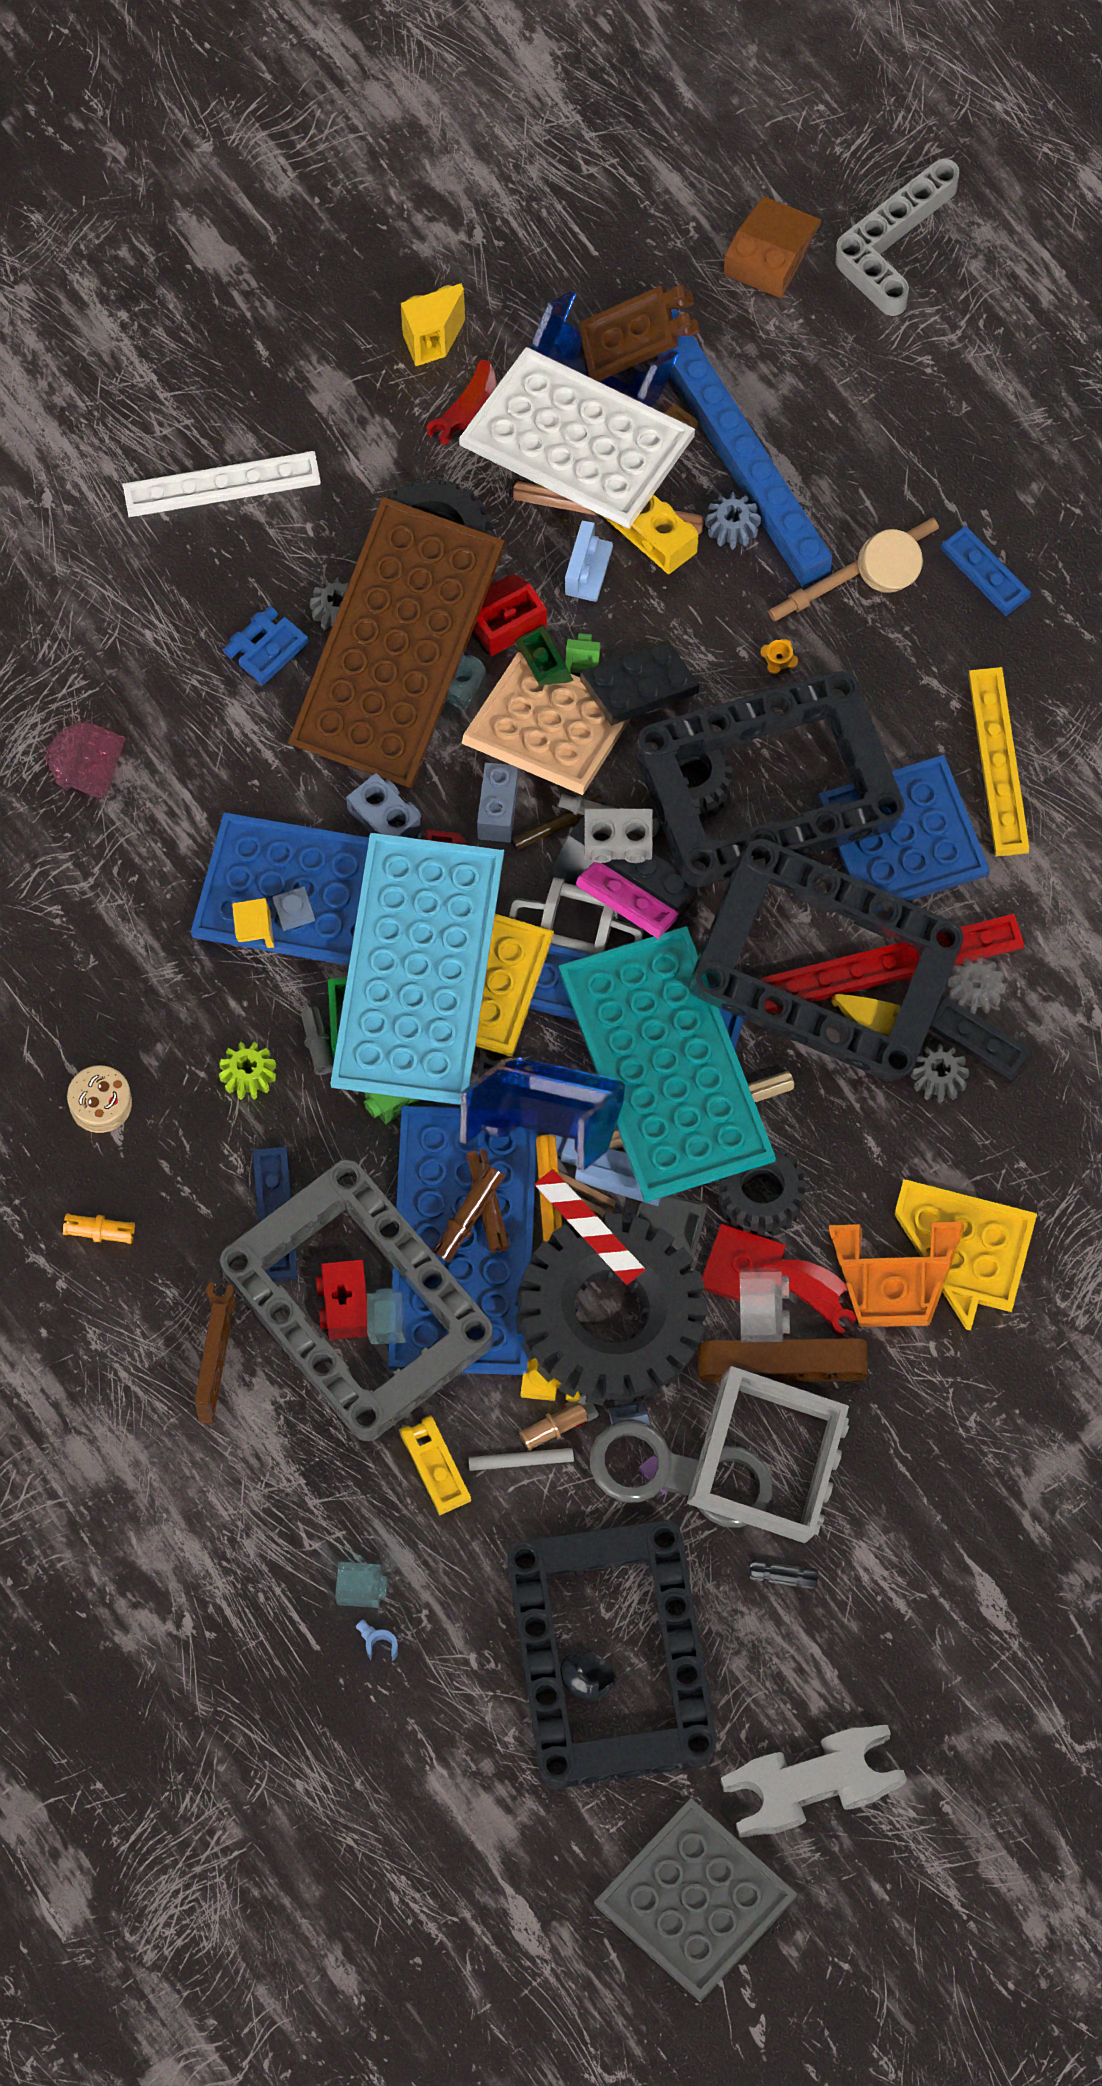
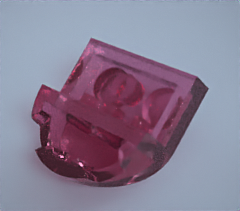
[46,723,126,800]

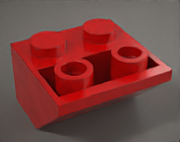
[473,573,547,657]

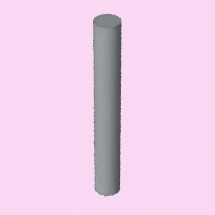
[468,1448,574,1471]

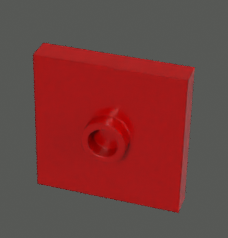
[702,1224,786,1310]

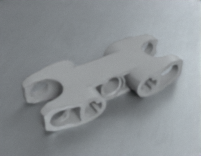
[720,1725,907,1837]

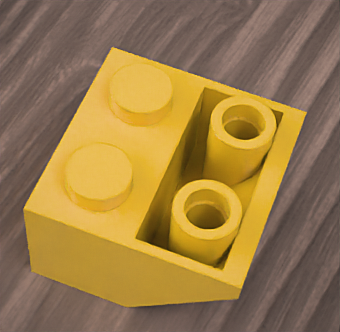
[401,283,465,366]

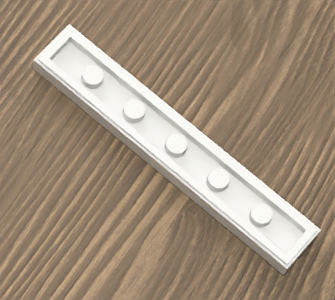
[123,451,320,517]

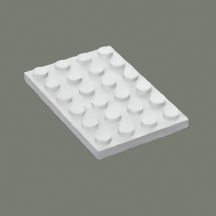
[459,347,695,528]

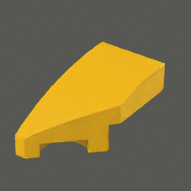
[831,994,900,1036]

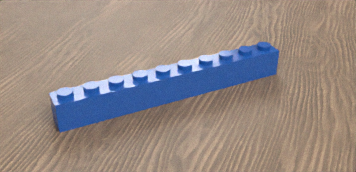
[657,309,832,588]

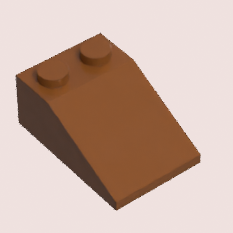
[724,196,821,299]

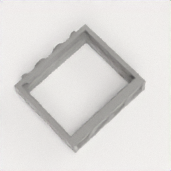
[687,1366,849,1543]

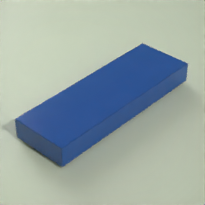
[941,525,1031,616]

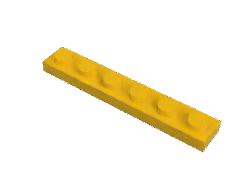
[968,667,1029,857]

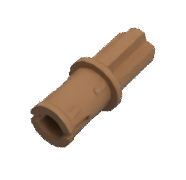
[519,1402,588,1451]

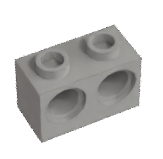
[585,809,652,863]

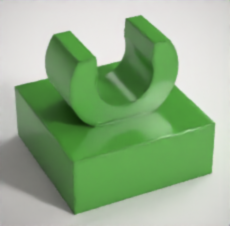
[566,633,600,673]

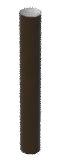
[511,795,605,851]

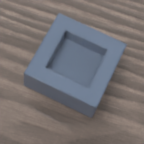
[272,887,315,931]
[608,1401,650,1426]

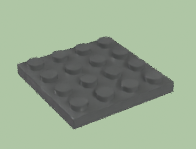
[594,1798,798,2002]

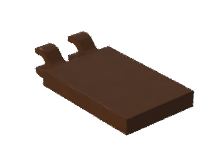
[579,285,700,382]
[194,1282,236,1424]

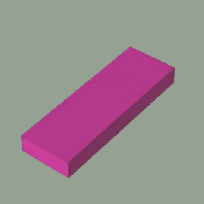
[576,862,679,939]

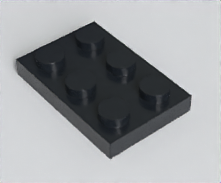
[580,640,699,726]

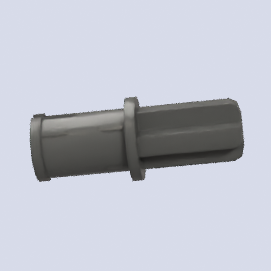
[301,1007,334,1075]

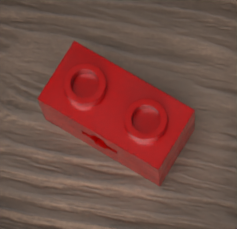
[316,1260,371,1340]

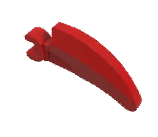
[427,360,497,445]
[759,1259,857,1337]

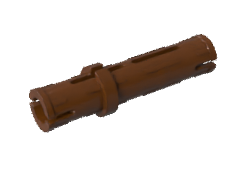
[465,1149,510,1253]
[432,1164,506,1263]

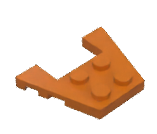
[829,1221,964,1327]

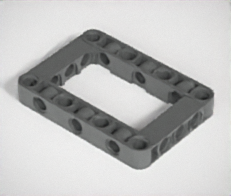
[220,1160,494,1441]

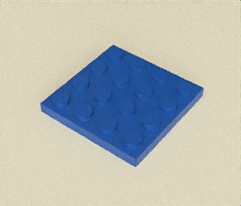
[818,755,990,912]

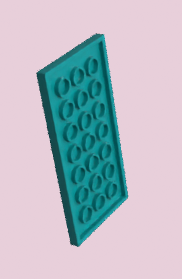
[559,926,775,1203]

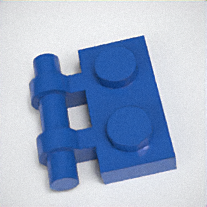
[223,606,309,686]

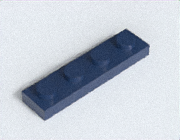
[252,1147,298,1282]

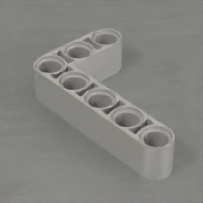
[835,159,959,316]

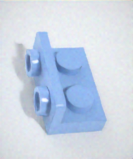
[565,520,613,602]

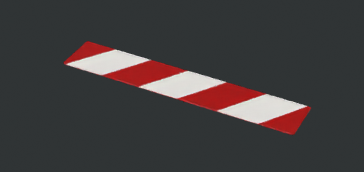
[535,1169,645,1285]

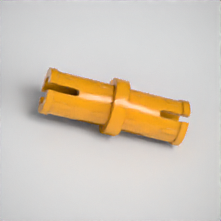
[63,1213,135,1244]

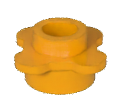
[761,639,798,674]

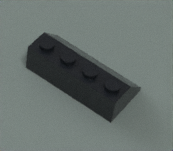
[549,815,697,939]

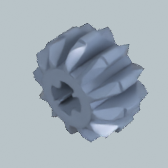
[705,492,761,550]

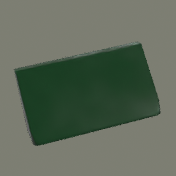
[515,625,574,685]

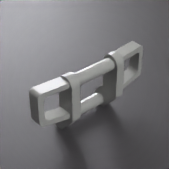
[509,877,644,955]

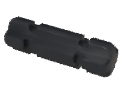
[749,1559,819,1589]

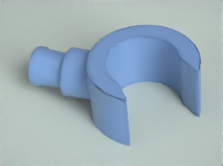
[356,1620,398,1661]

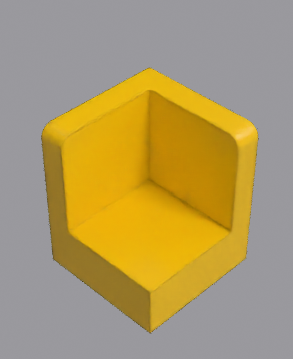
[232,898,274,948]

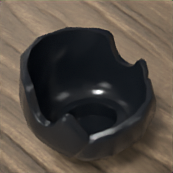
[560,1650,617,1701]

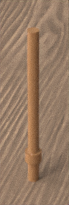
[768,517,939,622]

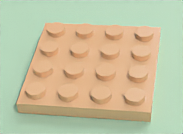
[462,652,630,795]

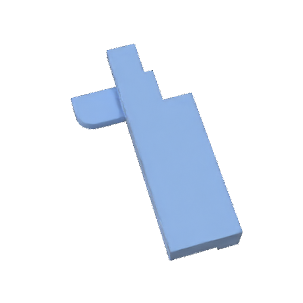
[548,1114,661,1206]

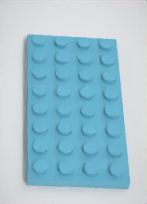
[331,833,504,1106]

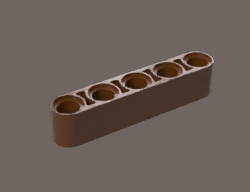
[697,1338,868,1383]

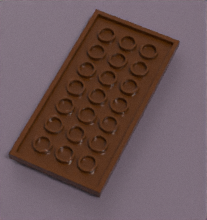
[288,497,506,790]

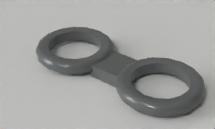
[590,1421,772,1528]

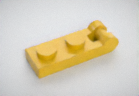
[399,1415,471,1516]

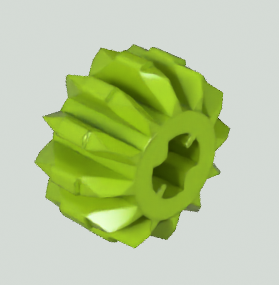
[219,1041,276,1100]

